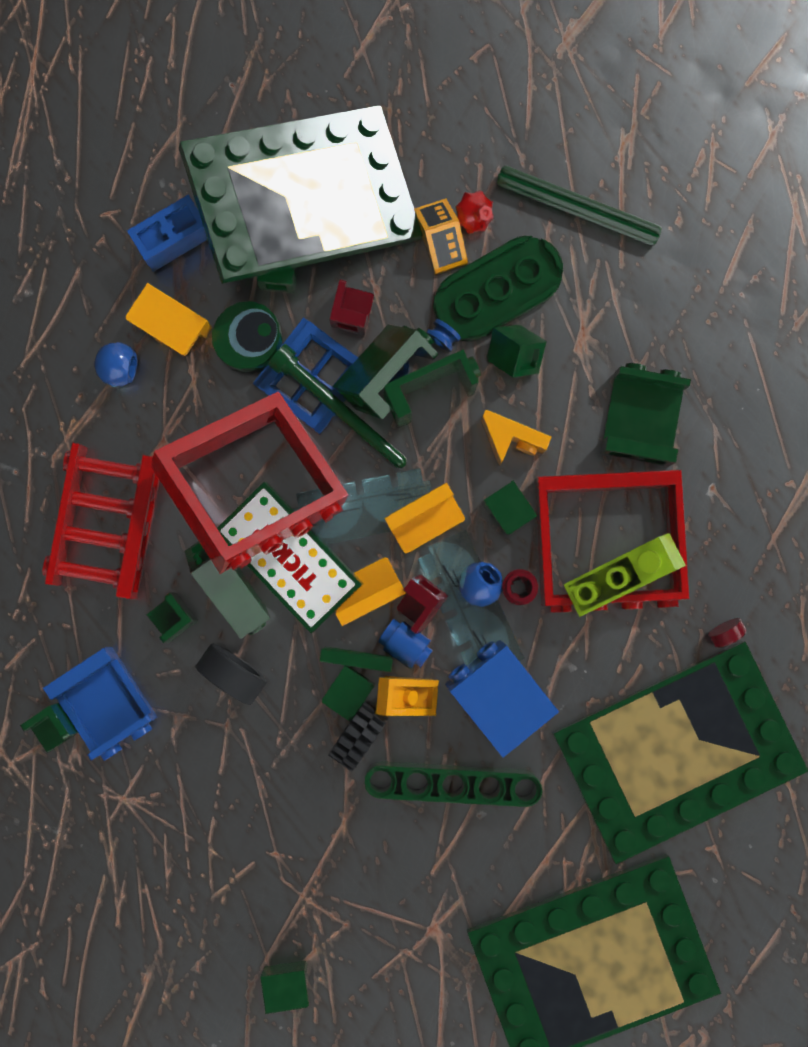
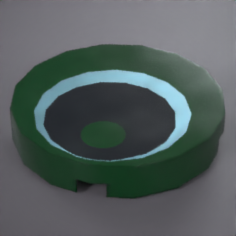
[212,301,282,372]

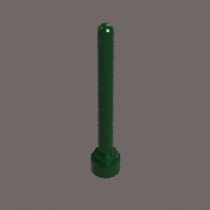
[267,343,407,468]

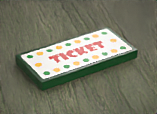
[217,482,363,634]

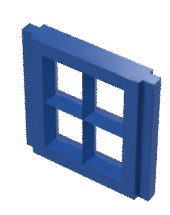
[253,317,358,435]

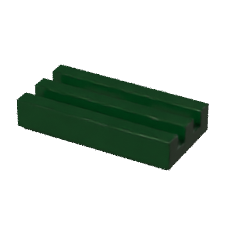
[319,646,393,672]

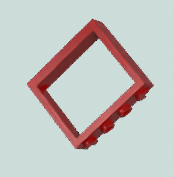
[151,391,349,574]
[534,470,689,613]

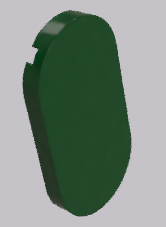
[433,236,563,341]

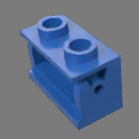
[127,194,207,272]

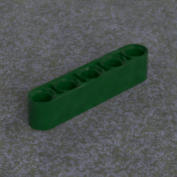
[364,761,543,807]

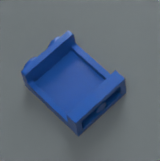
[445,640,559,757]
[43,647,158,761]

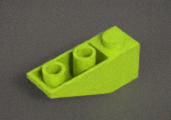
[563,533,686,617]

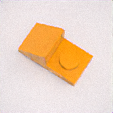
[481,410,552,466]
[376,676,439,716]

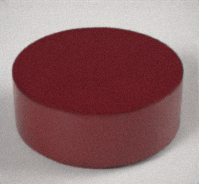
[708,618,747,648]

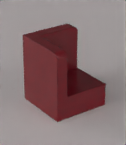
[329,279,374,335]
[397,575,449,634]

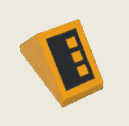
[414,198,468,275]

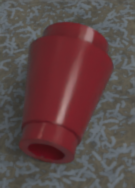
[502,569,538,605]

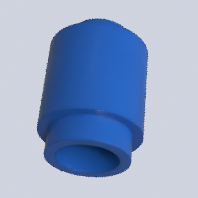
[378,619,433,670]

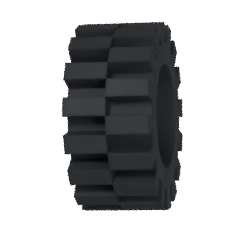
[328,701,389,772]

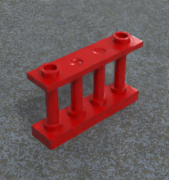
[42,443,160,599]

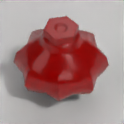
[455,190,494,234]

